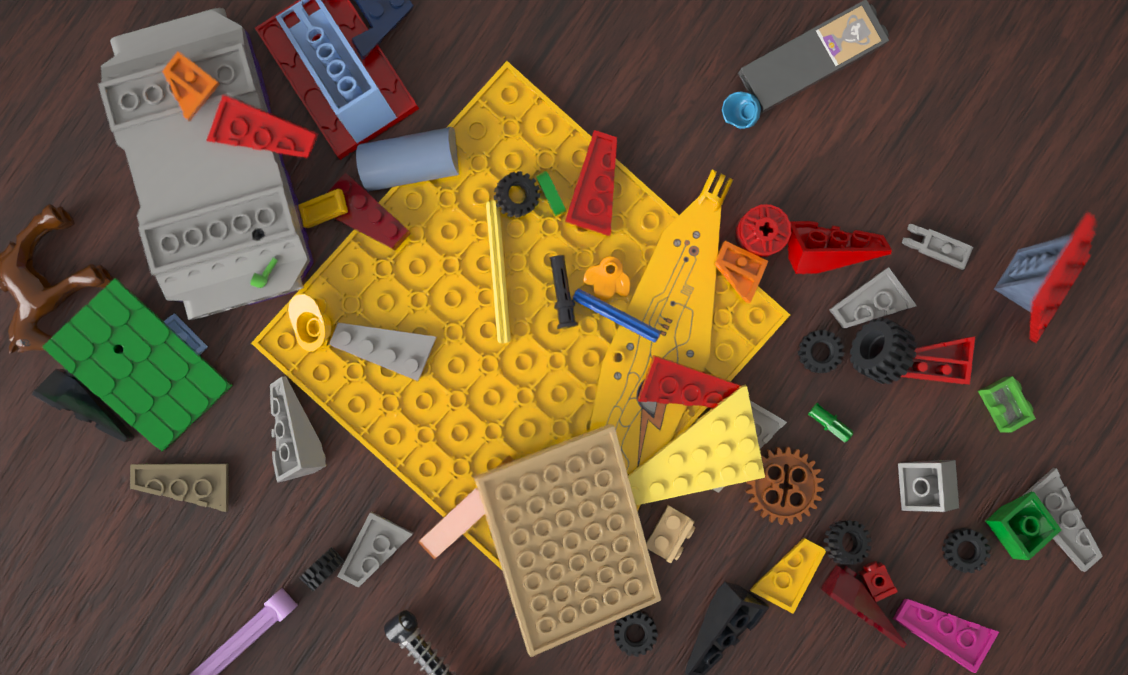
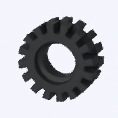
[494,171,540,218]
[798,330,844,373]
[824,520,872,564]
[942,528,991,573]
[300,547,345,591]
[614,610,658,657]

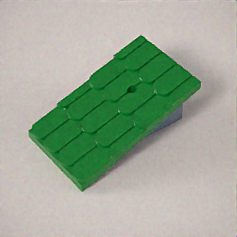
[42,279,233,451]

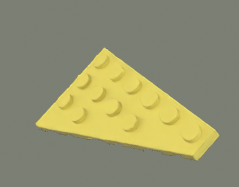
[628,385,765,505]

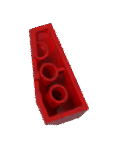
[788,221,892,274]

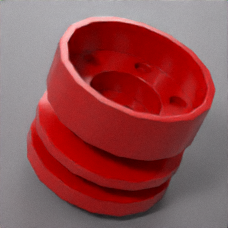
[735,205,791,258]

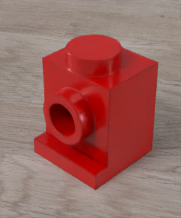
[858,561,898,602]

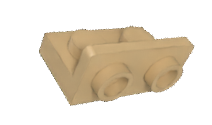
[646,505,695,563]

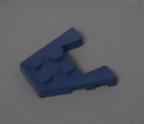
[352,0,413,60]

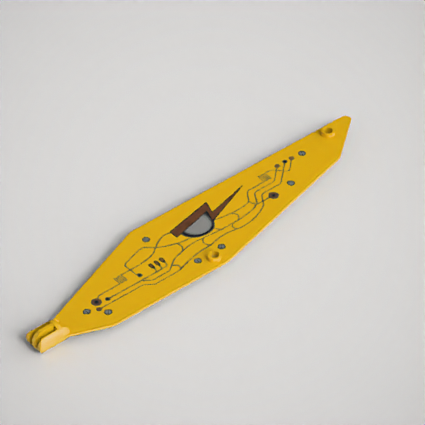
[589,170,733,512]

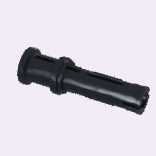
[549,255,579,329]

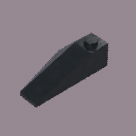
[32,369,134,442]
[685,582,769,675]

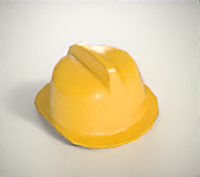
[288,294,331,351]

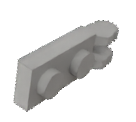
[902,224,973,270]

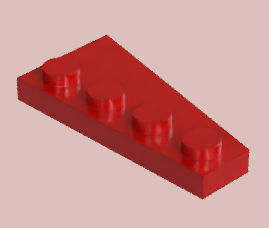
[206,94,318,158]
[565,130,617,237]
[637,355,743,408]

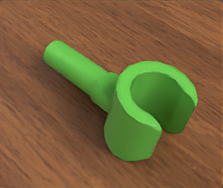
[250,258,278,288]

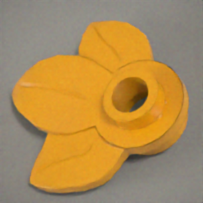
[583,256,630,302]

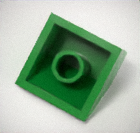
[986,491,1062,560]

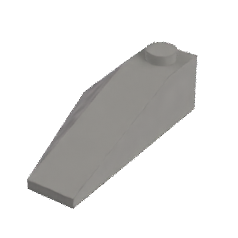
[270,376,326,482]

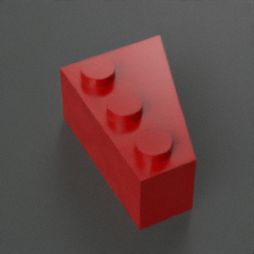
[901,337,975,385]

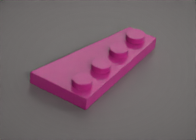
[893,599,999,673]

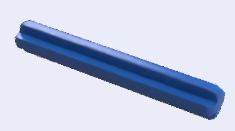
[573,289,661,342]

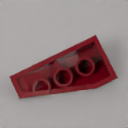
[820,565,907,648]

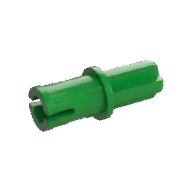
[808,403,853,442]

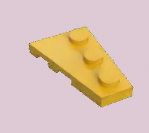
[750,538,826,613]

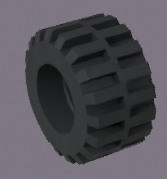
[850,318,917,384]

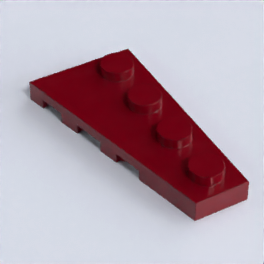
[327,173,411,251]

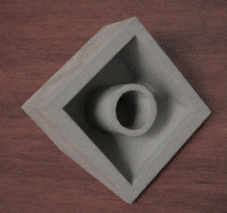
[898,460,959,512]

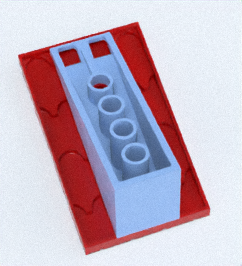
[255,0,419,160]

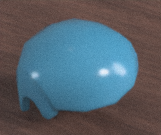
[722,92,761,129]

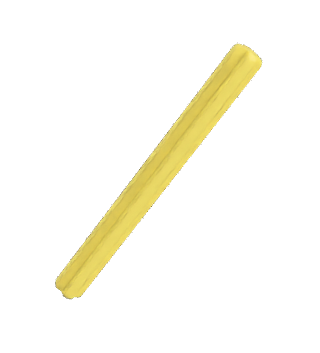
[486,201,511,343]

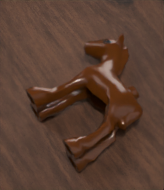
[0,204,114,353]

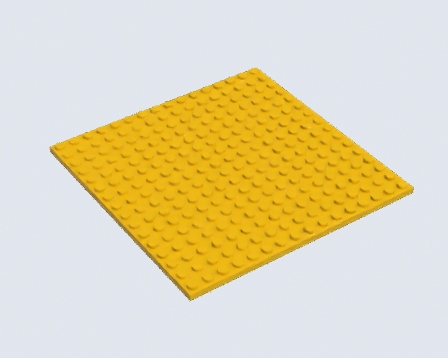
[251,61,790,571]

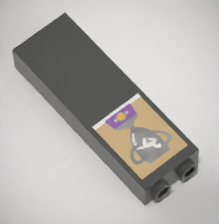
[738,0,889,114]

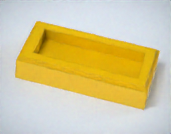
[298,189,348,228]

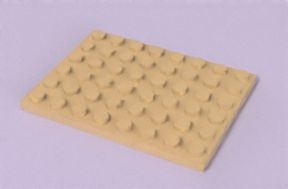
[474,424,661,657]

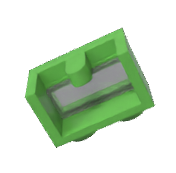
[978,376,1036,433]

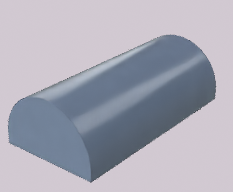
[356,127,459,191]

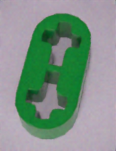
[536,171,566,216]

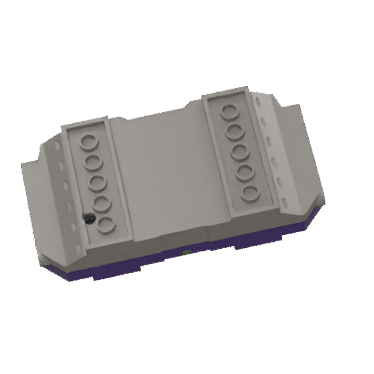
[98,8,313,320]

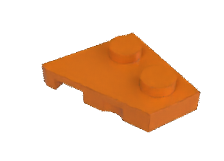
[162,52,220,121]
[714,241,768,304]

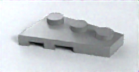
[829,267,916,328]
[337,511,413,588]

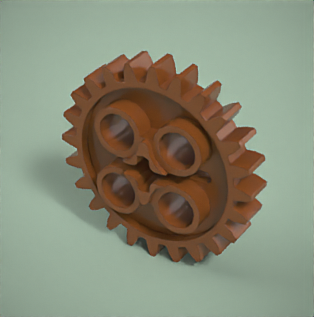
[745,447,824,525]

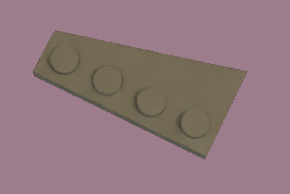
[130,464,229,512]

